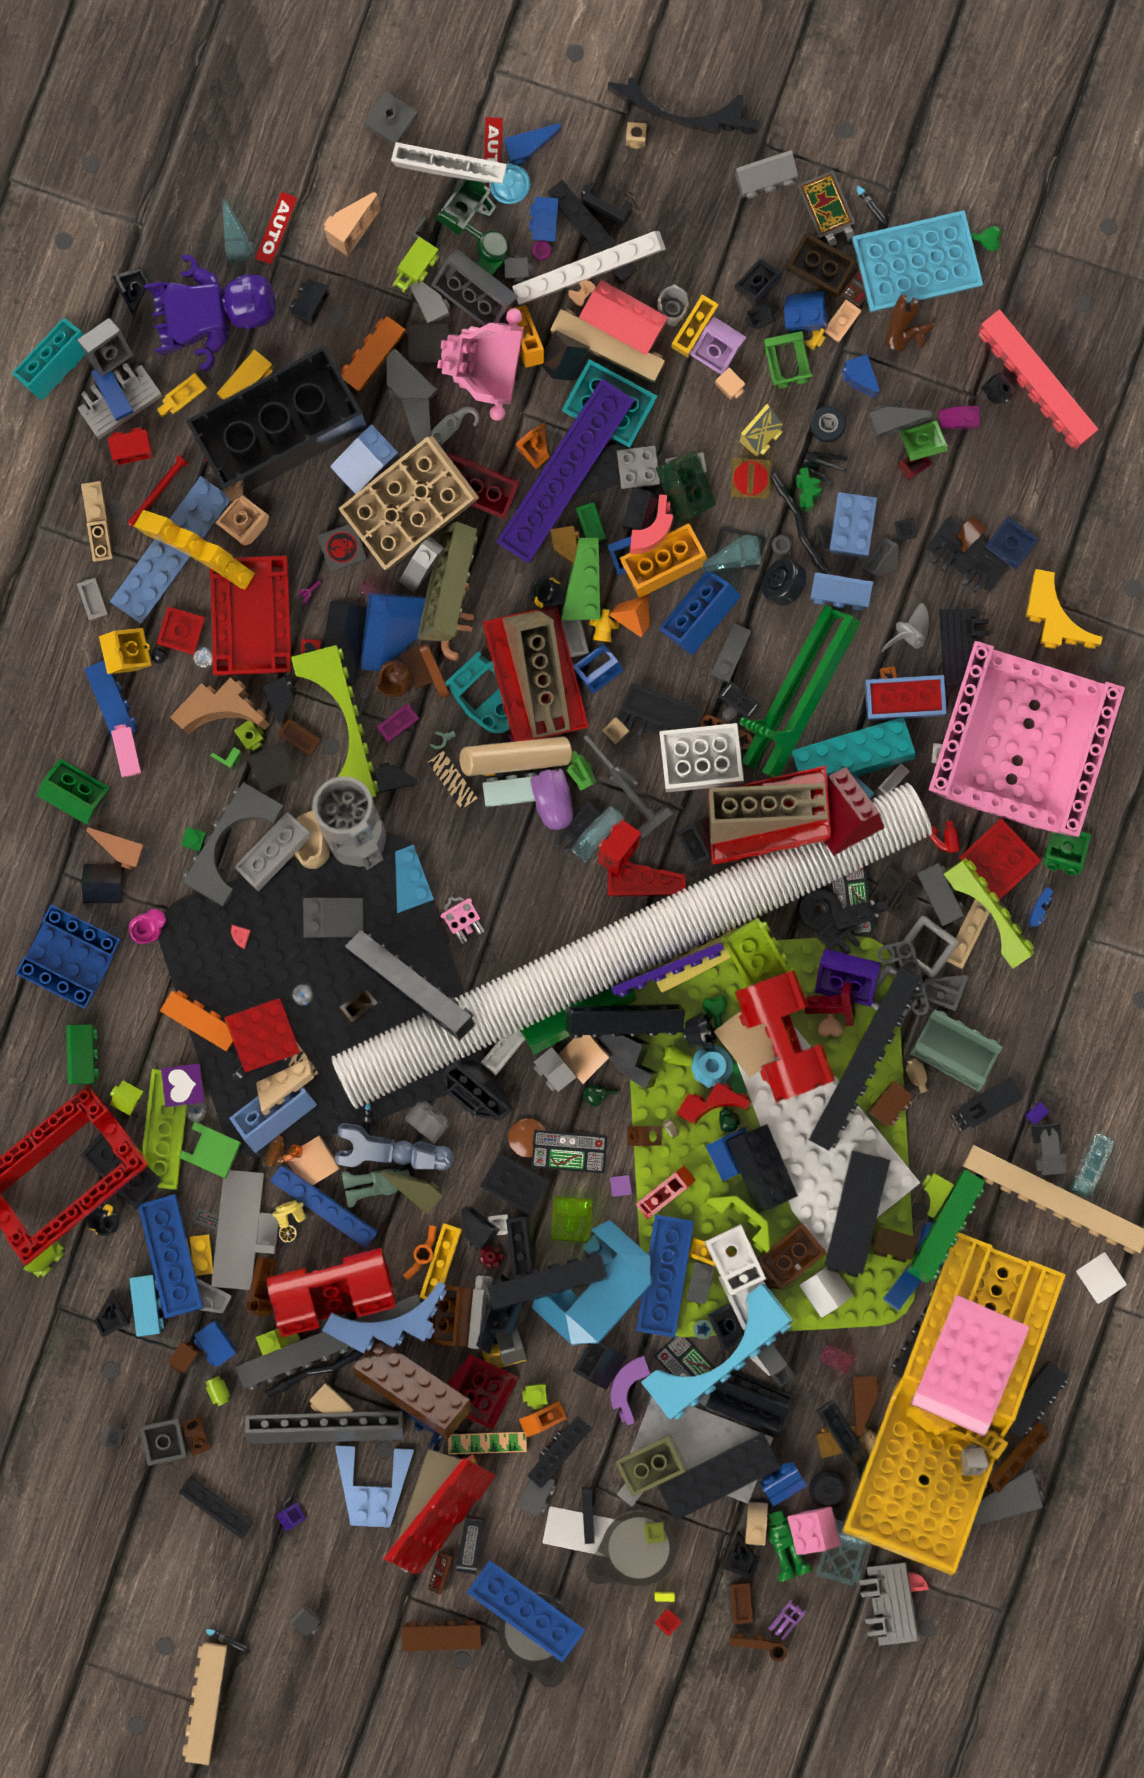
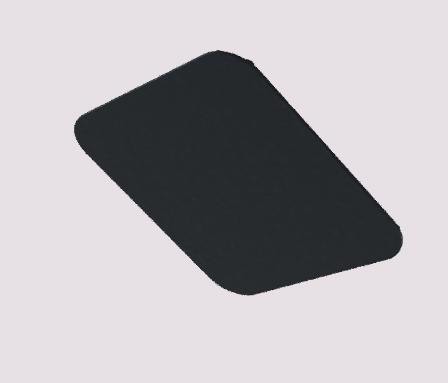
[159,832,483,1157]

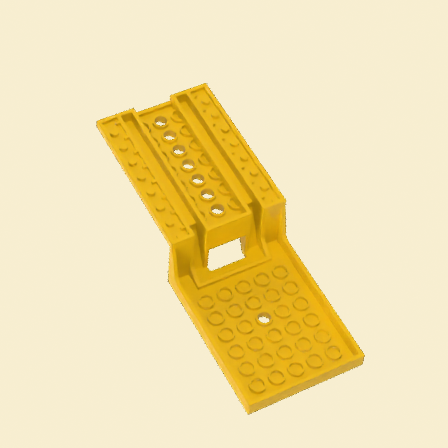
[842,1232,1066,1576]

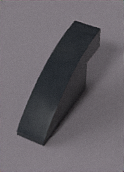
[596,1034,659,1089]

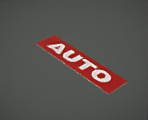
[484,117,503,189]
[255,192,297,264]

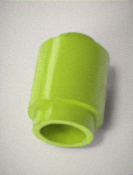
[205,1375,231,1406]

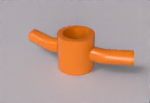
[403,1225,437,1280]

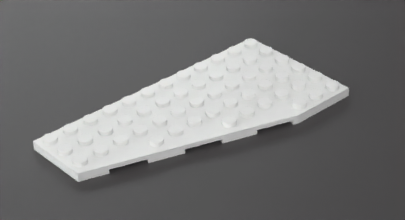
[736,1026,920,1254]

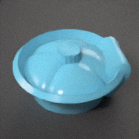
[489,164,530,204]
[692,1045,733,1088]

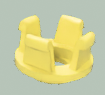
[272,1200,306,1228]

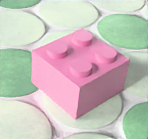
[788,1507,841,1555]

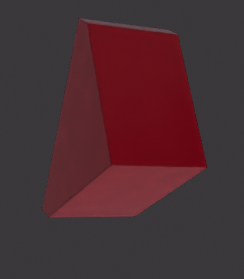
[897,456,932,482]

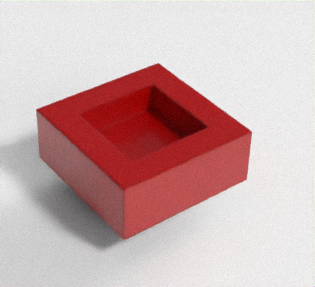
[654,1608,682,1636]

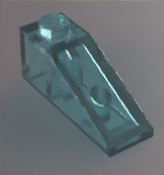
[222,199,254,261]
[702,535,761,573]
[1071,1132,1114,1197]

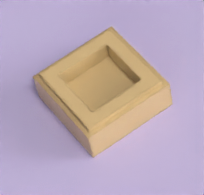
[602,717,629,745]

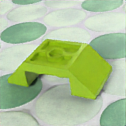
[706,1196,770,1252]

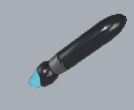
[857,186,887,225]
[363,1103,372,1135]
[206,1629,250,1653]

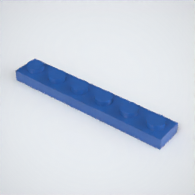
[270,1164,378,1248]

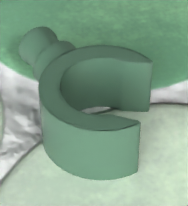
[430,731,456,750]

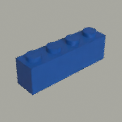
[84,660,138,738]

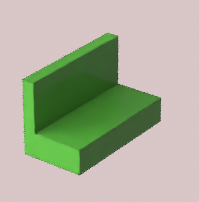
[211,747,243,771]

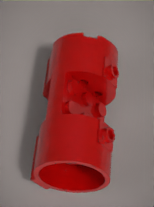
[735,969,836,1103]
[267,1248,396,1338]

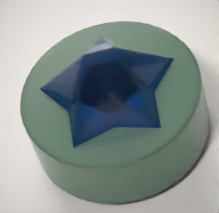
[693,1319,713,1339]

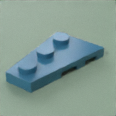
[395,845,434,913]

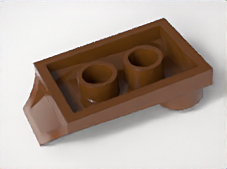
[757,1223,827,1290]

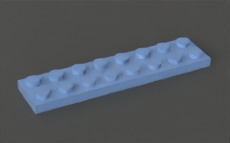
[110,476,230,625]

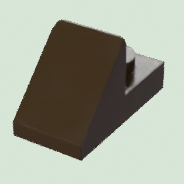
[338,988,377,1024]

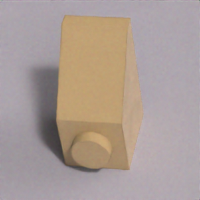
[309,1382,355,1413]
[745,1501,768,1545]

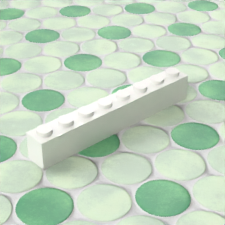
[512,231,666,305]

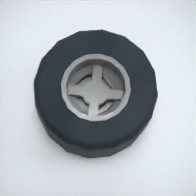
[810,406,846,443]

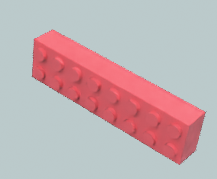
[978,309,1099,450]

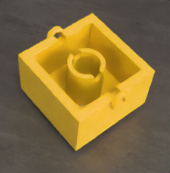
[99,628,151,674]

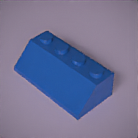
[659,569,741,655]

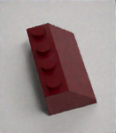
[447,452,521,519]

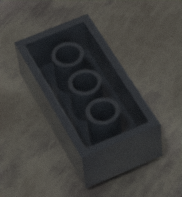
[727,1124,798,1213]

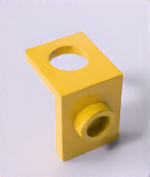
[803,328,826,350]

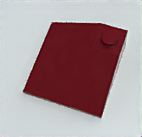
[446,1355,519,1430]

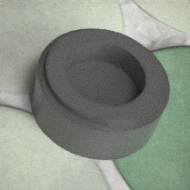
[772,535,791,555]

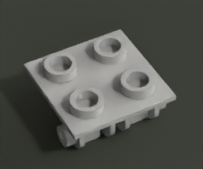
[617,446,660,489]

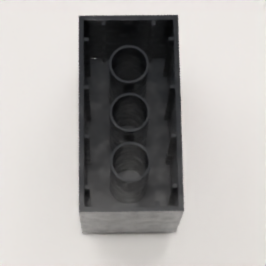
[186,345,367,502]

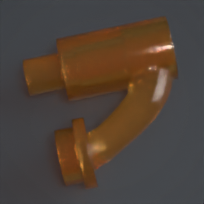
[264,1136,303,1167]

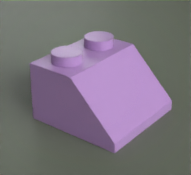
[690,317,746,375]

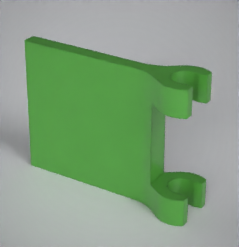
[179,1122,242,1178]

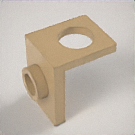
[626,122,647,149]

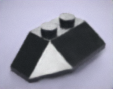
[443,1060,513,1121]

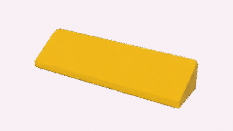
[419,1223,462,1304]

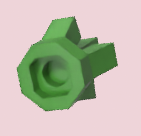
[567,751,597,791]

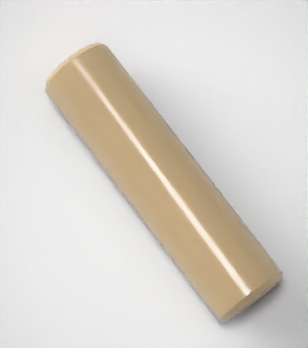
[460,737,572,776]

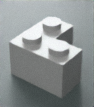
[533,1047,576,1092]

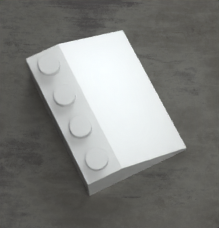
[659,723,744,792]

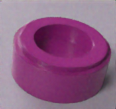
[532,240,551,260]

